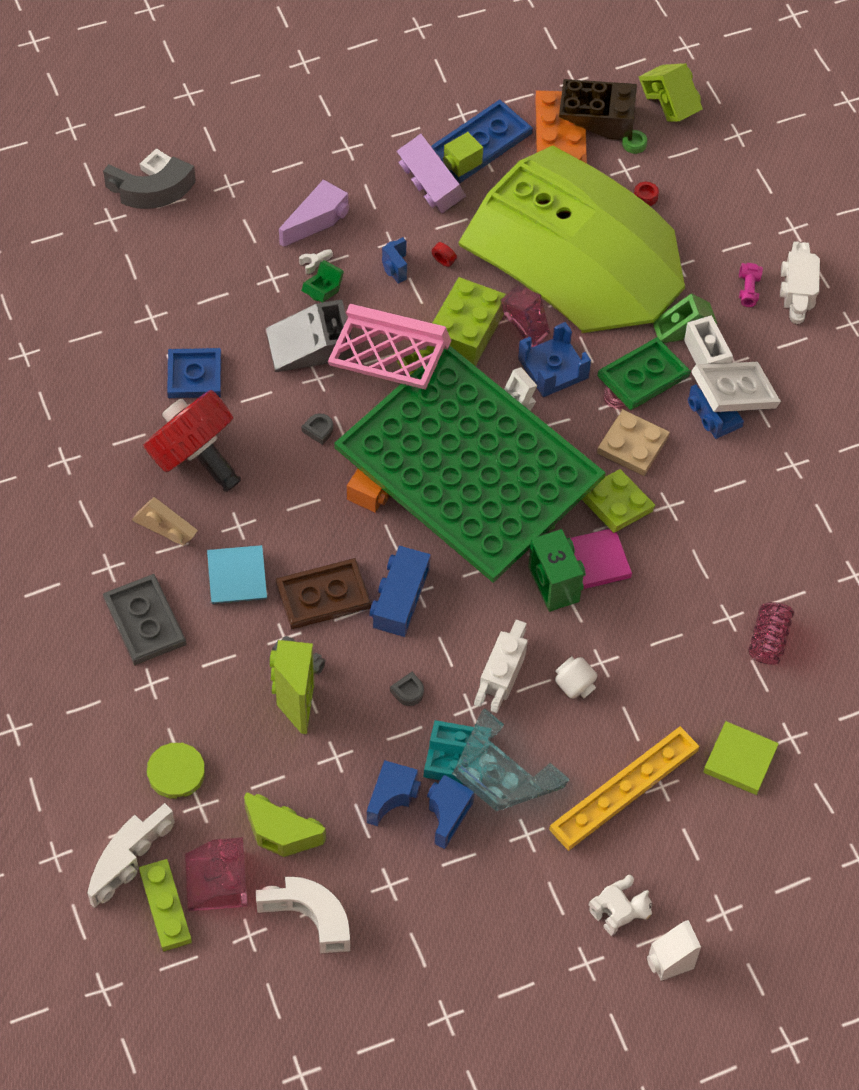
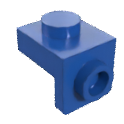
[382,237,407,284]

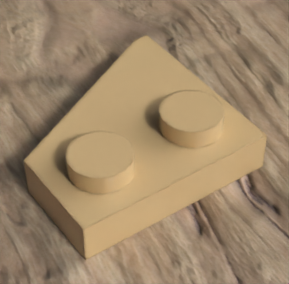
[132,497,198,546]

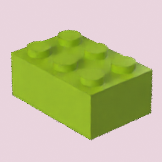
[426,277,506,366]

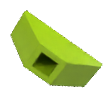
[244,792,326,857]

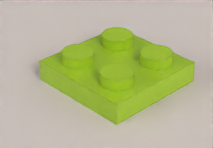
[582,469,655,533]

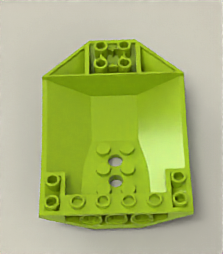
[458,146,685,333]

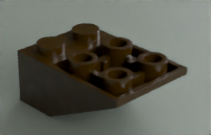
[559,79,637,140]

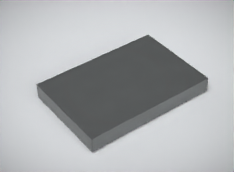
[103,574,186,665]

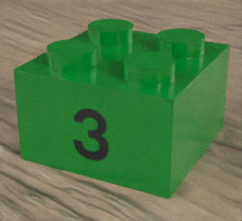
[528,529,586,612]

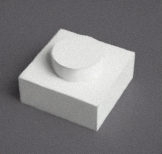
[140,149,171,176]

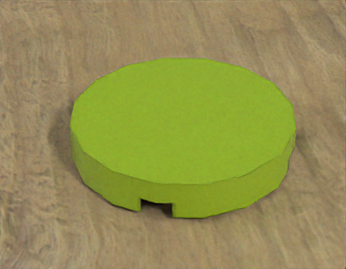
[147,743,205,799]

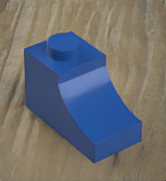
[367,760,421,826]
[427,775,475,849]

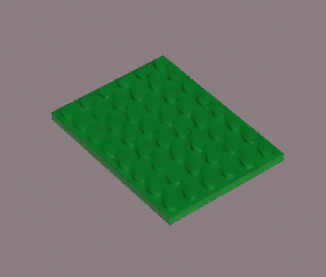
[334,345,606,583]

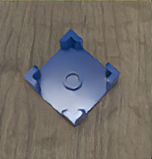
[518,322,591,397]

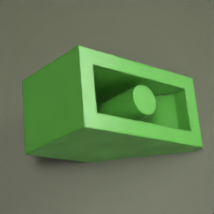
[653,293,717,343]

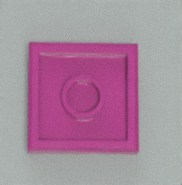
[570,529,632,589]

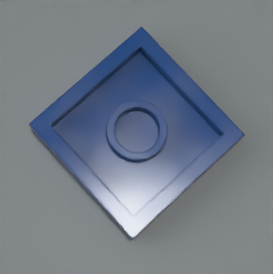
[167,348,221,398]

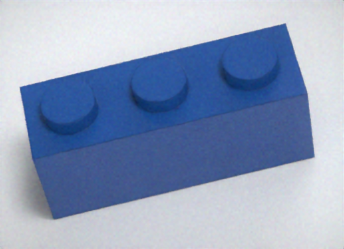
[369,545,431,637]

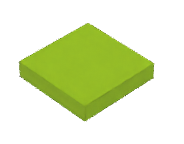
[703,721,779,795]

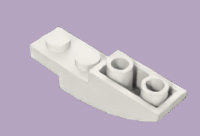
[87,803,175,908]

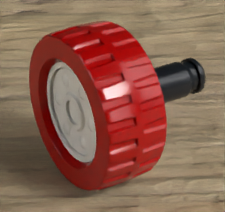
[143,390,241,492]

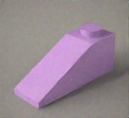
[279,180,349,247]

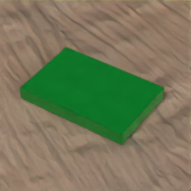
[597,337,691,411]

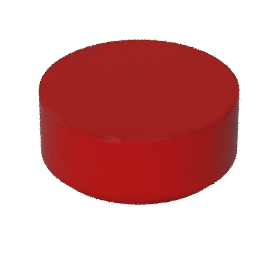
[634,182,659,206]
[431,242,457,267]

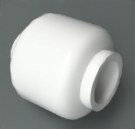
[555,656,597,699]

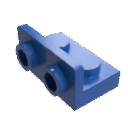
[688,384,744,439]

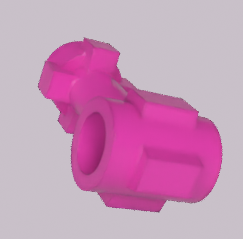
[739,262,763,307]

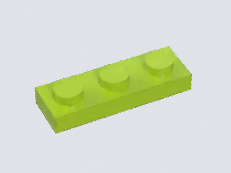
[139,859,192,952]

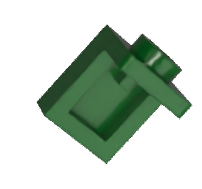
[301,260,344,303]

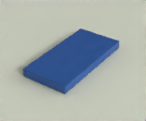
[431,99,533,183]

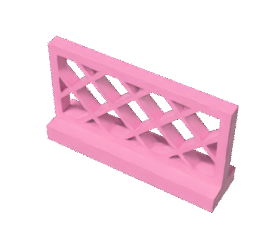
[328,304,451,390]

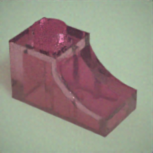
[500,285,550,348]

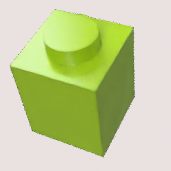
[443,132,483,177]

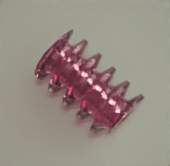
[748,602,794,665]

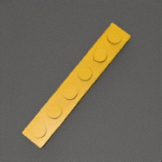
[549,726,700,851]

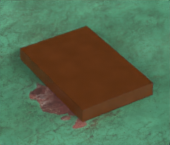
[276,558,371,630]

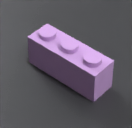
[397,134,466,213]

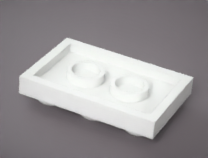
[691,362,781,412]

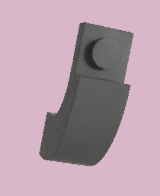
[103,157,196,209]

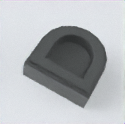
[301,413,333,445]
[390,672,424,706]

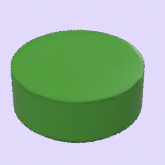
[622,130,647,154]

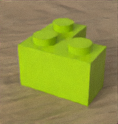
[639,63,703,122]

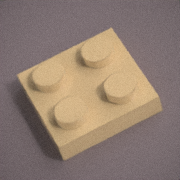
[597,409,670,476]

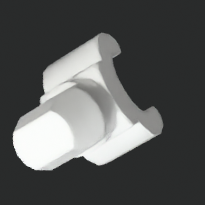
[299,249,333,274]

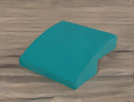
[423,720,491,787]

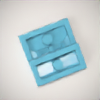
[207,545,267,604]

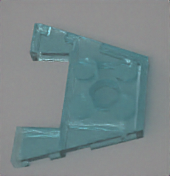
[452,708,570,811]

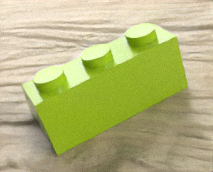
[270,640,315,734]

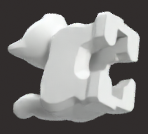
[589,875,652,936]

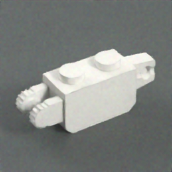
[780,242,820,324]
[474,620,528,713]

